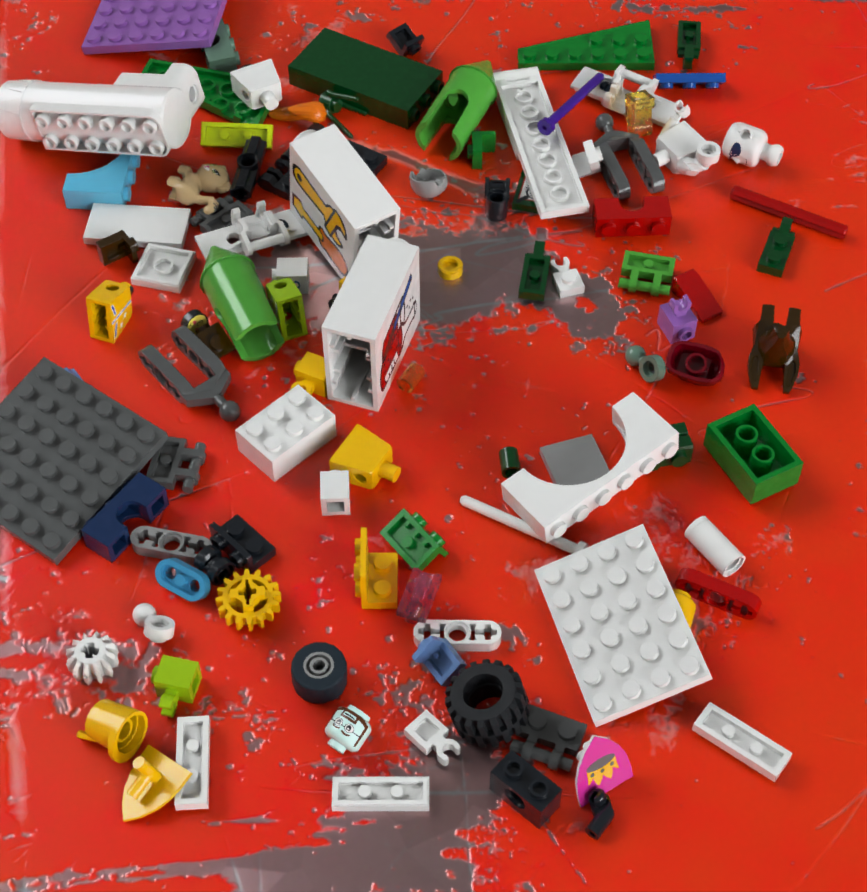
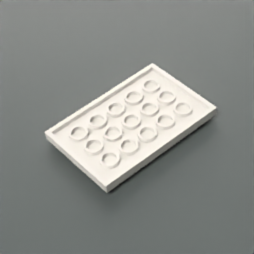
[534,524,712,727]

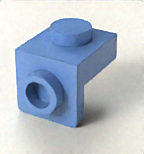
[412,636,467,687]

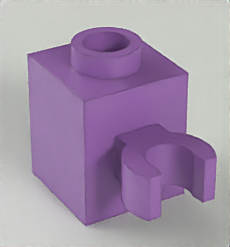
[657,294,698,344]

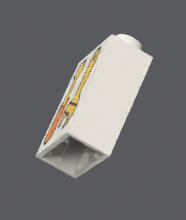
[289,124,401,279]

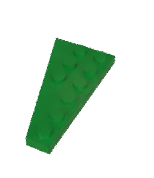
[517,20,655,70]
[142,58,269,124]

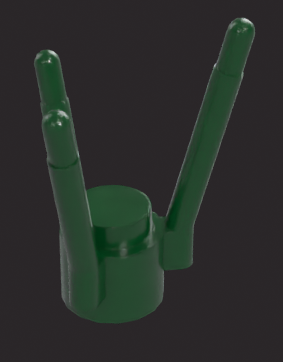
[318,89,367,139]

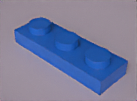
[653,73,726,89]

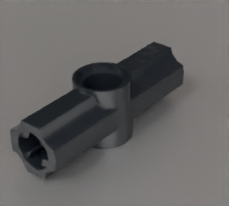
[230,136,267,202]

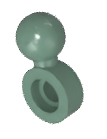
[625,345,666,382]

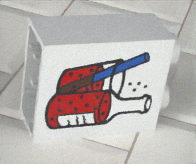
[321,234,420,412]

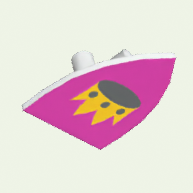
[575,735,633,808]

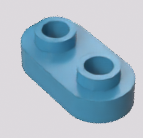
[155,558,211,601]

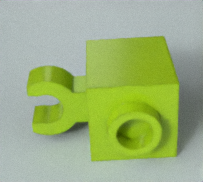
[151,655,202,718]

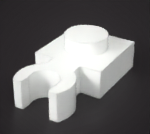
[550,257,585,298]
[404,709,461,766]

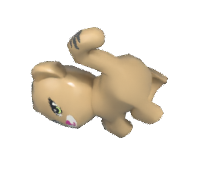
[167,164,231,215]

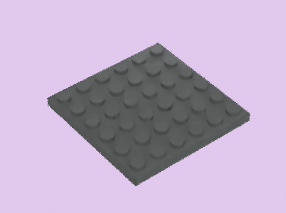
[0,357,169,565]

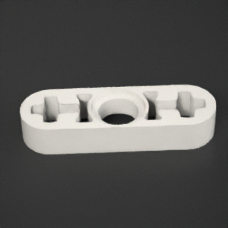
[413,619,502,652]

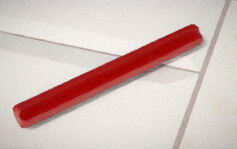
[730,185,848,240]

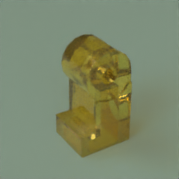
[625,90,655,137]

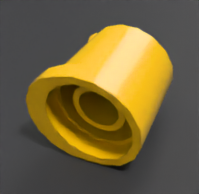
[77,699,148,764]

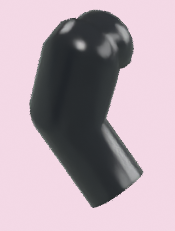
[585,788,614,840]

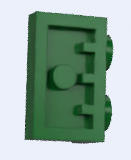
[379,508,449,574]

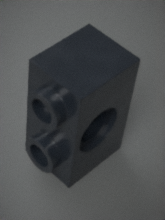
[489,749,562,829]

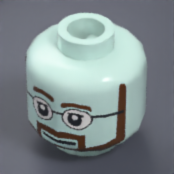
[325,705,372,754]

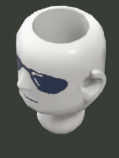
[722,122,784,167]

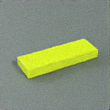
[200,121,274,150]

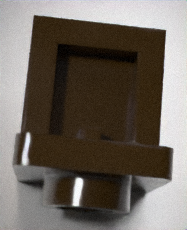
[96,230,139,266]
[195,322,235,359]

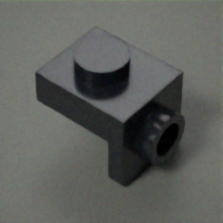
[386,23,425,57]

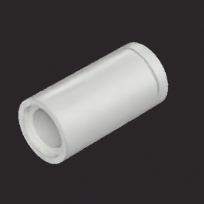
[684,516,746,577]

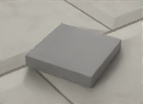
[539,434,610,485]

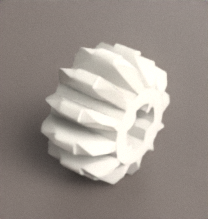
[66,631,119,685]

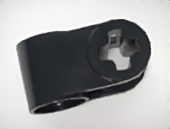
[485,177,510,222]

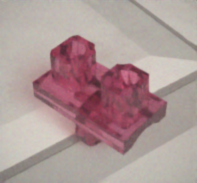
[396,567,442,625]

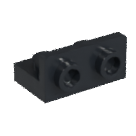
[209,514,276,574]

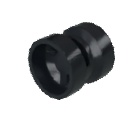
[193,545,235,586]

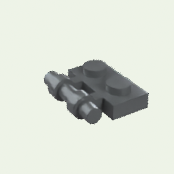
[189,195,254,233]
[146,437,206,493]
[509,704,587,772]

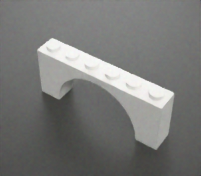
[501,392,679,543]

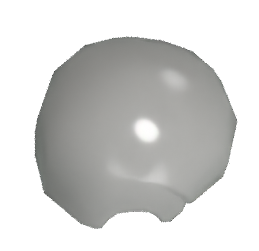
[409,167,448,199]

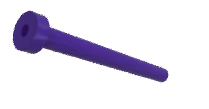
[537,73,604,135]

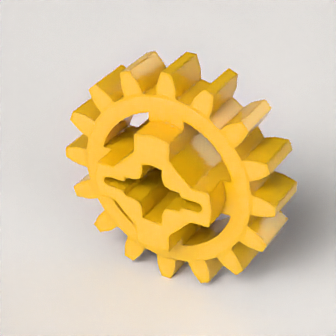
[215,569,282,631]

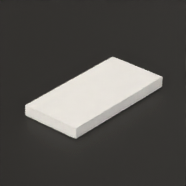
[83,203,192,249]

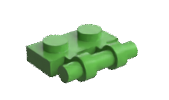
[618,250,676,297]

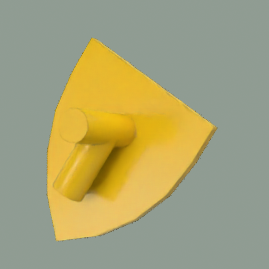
[122,745,192,822]

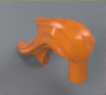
[268,101,327,123]

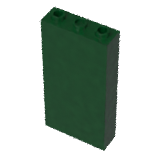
[288,28,444,129]

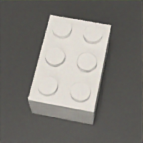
[235,385,337,482]

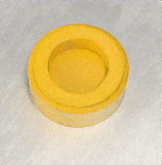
[437,256,463,280]

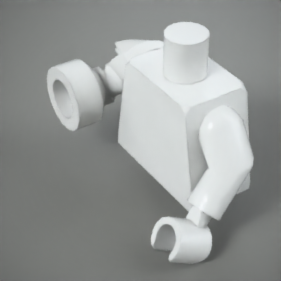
[652,100,721,176]

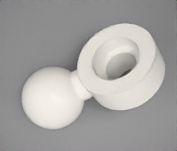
[132,603,175,643]

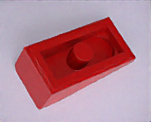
[671,269,723,323]

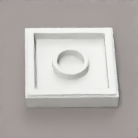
[130,243,197,294]

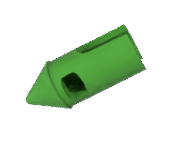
[415,60,497,161]
[200,246,285,361]

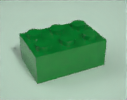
[703,404,804,504]

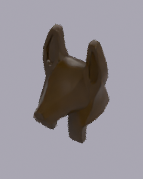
[747,304,802,394]

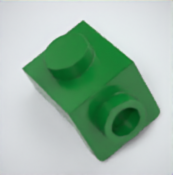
[467,131,496,169]

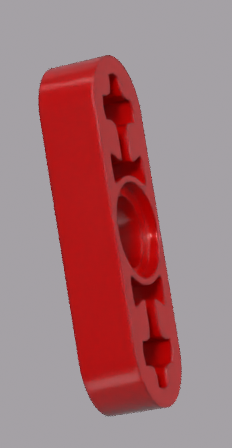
[675,568,762,620]

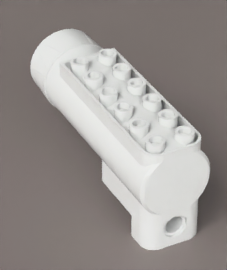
[0,63,205,157]

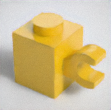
[290,351,327,397]

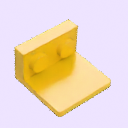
[354,527,398,609]

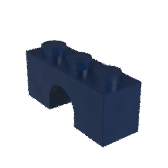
[81,472,169,563]

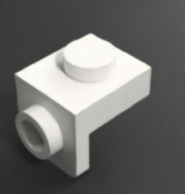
[572,139,603,178]

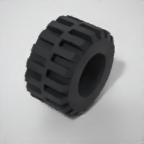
[445,659,530,748]

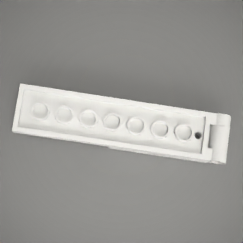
[493,66,590,220]

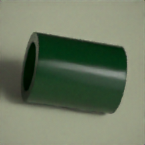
[499,447,521,478]

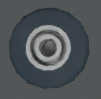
[291,642,348,704]

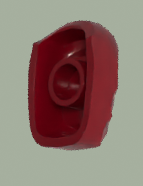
[666,341,725,386]

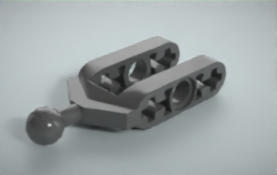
[593,113,665,200]
[138,325,241,422]

